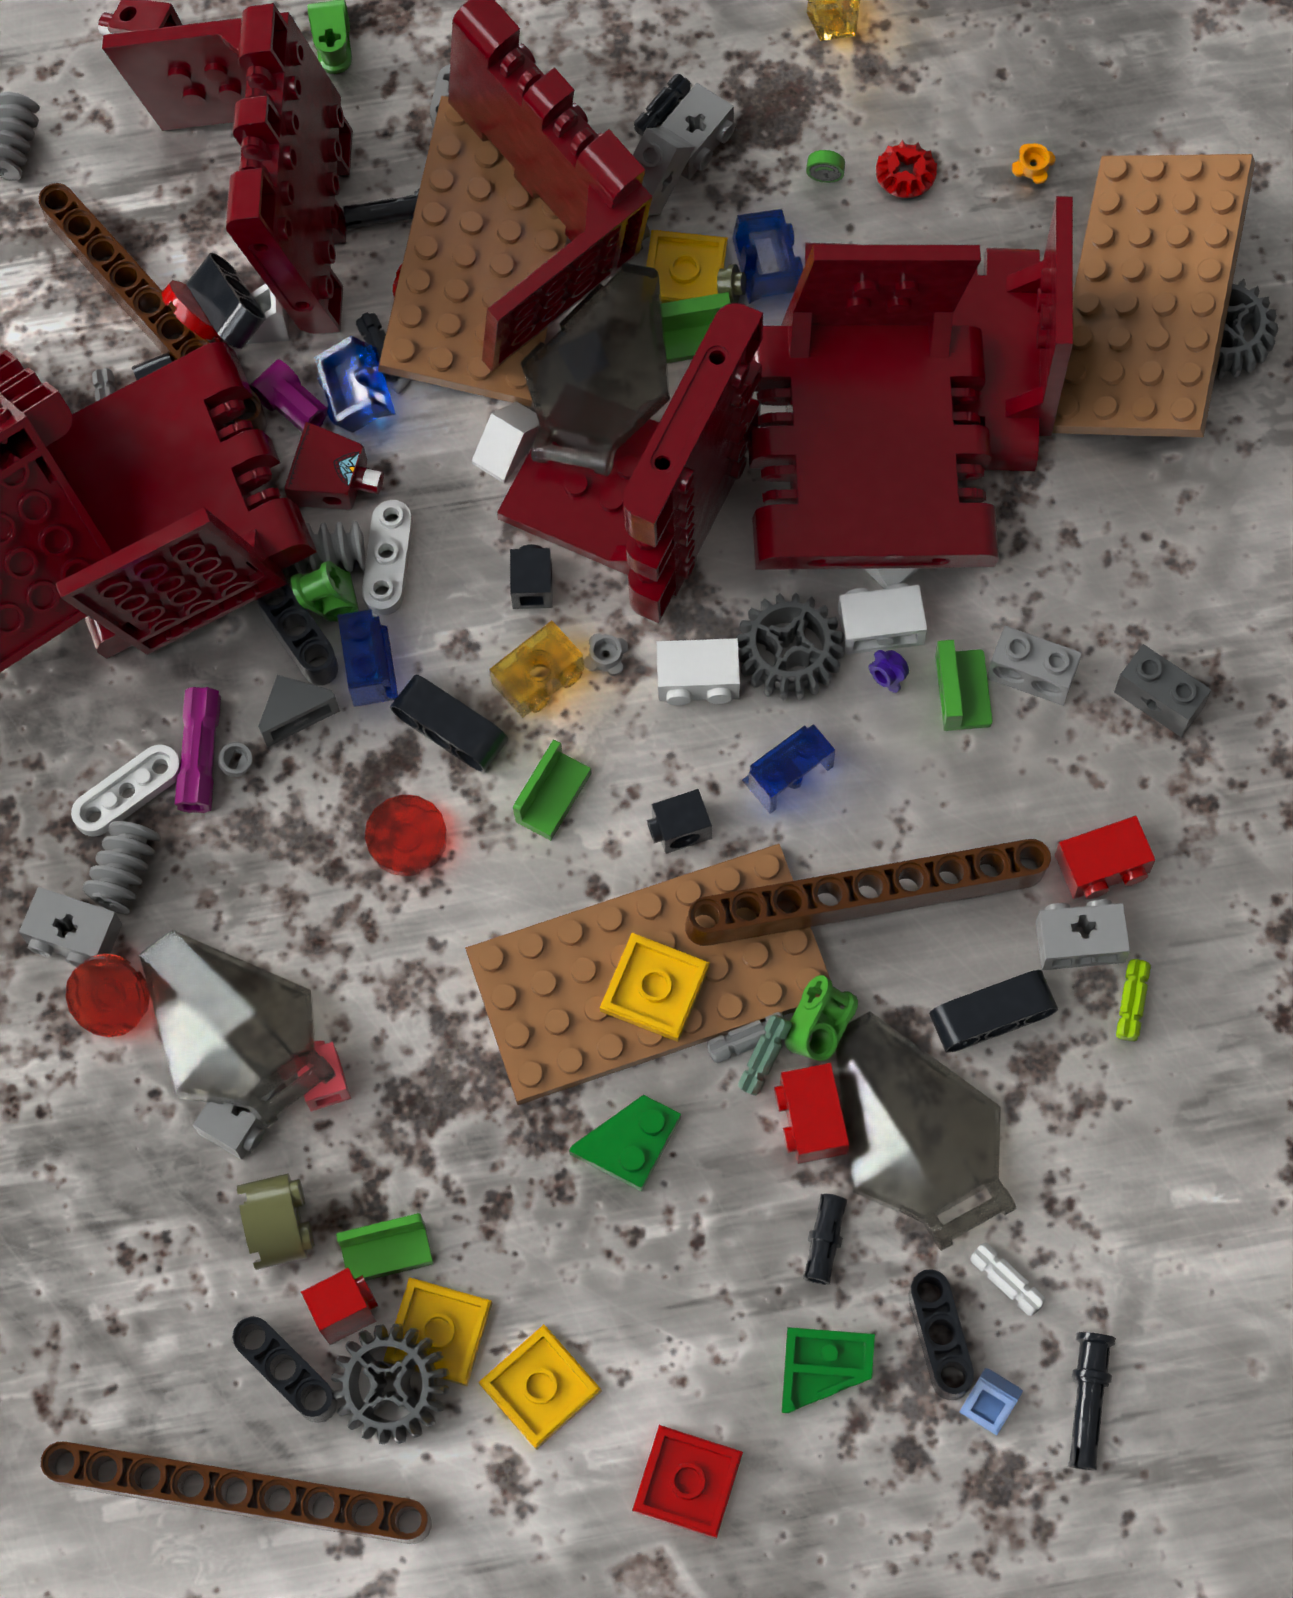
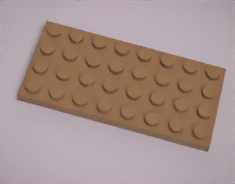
[378,95,567,407]
[1052,154,1255,437]
[465,844,831,1105]

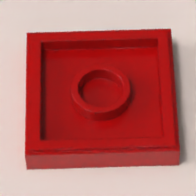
[632,1425,743,1539]

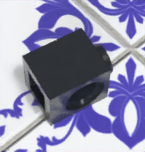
[510,544,553,609]
[647,789,712,854]

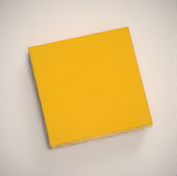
[642,230,728,305]
[600,933,710,1042]
[383,1277,493,1386]
[478,1324,602,1450]

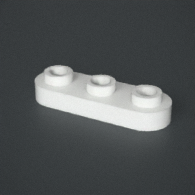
[362,500,413,615]
[71,744,181,836]

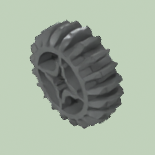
[1216,279,1278,380]
[736,593,844,701]
[331,1324,450,1444]

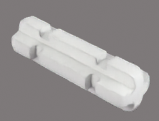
[970,1243,1045,1316]

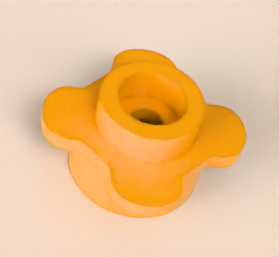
[1011,143,1056,184]

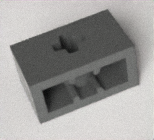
[1114,644,1212,738]

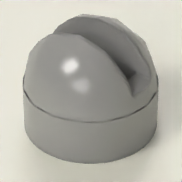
[218,742,252,777]

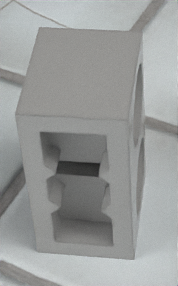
[987,626,1082,706]

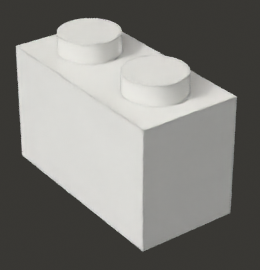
[838,583,927,655]
[656,638,740,705]

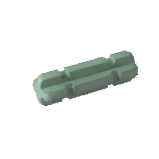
[738,1014,792,1096]

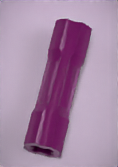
[175,687,221,813]

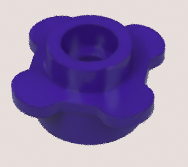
[868,650,909,693]

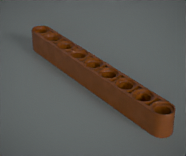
[39,183,267,432]
[685,839,1051,946]
[41,1441,432,1544]

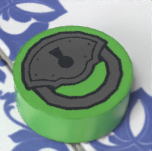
[806,150,845,183]

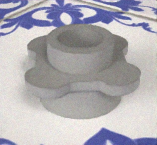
[584,634,628,676]

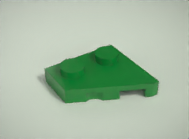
[569,1095,681,1192]
[782,1327,875,1413]

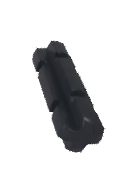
[634,74,691,136]
[356,312,400,383]

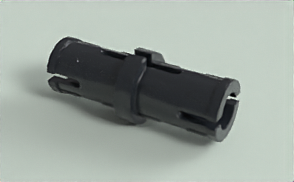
[803,1194,847,1285]

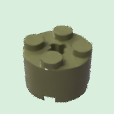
[237,1173,315,1270]

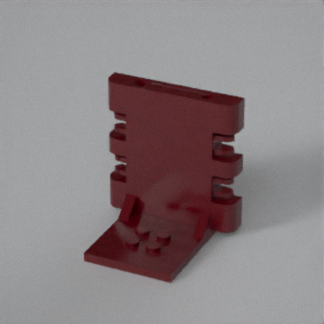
[448,0,653,371]
[102,3,353,334]
[804,196,1073,472]
[748,244,999,570]
[497,303,763,623]
[46,342,317,659]
[0,350,113,672]

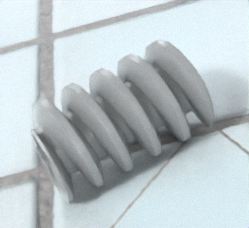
[0,92,40,180]
[283,521,365,575]
[83,821,161,914]

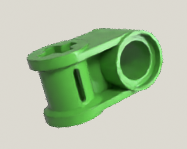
[307,0,352,74]
[291,561,359,622]
[784,975,858,1061]

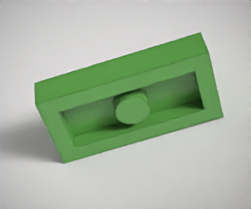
[651,292,730,364]
[935,640,993,731]
[513,740,592,841]
[336,1213,434,1281]

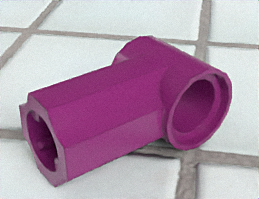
[249,359,329,432]

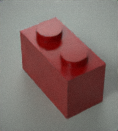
[1055,816,1155,899]
[774,1063,849,1164]
[301,1268,378,1345]

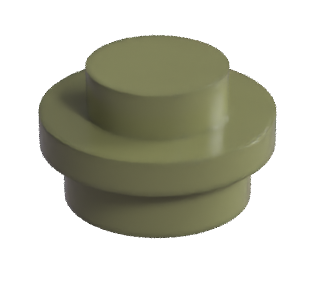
[717,264,747,303]

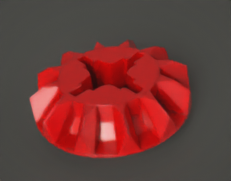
[876,140,937,198]

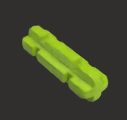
[1116,959,1151,1041]

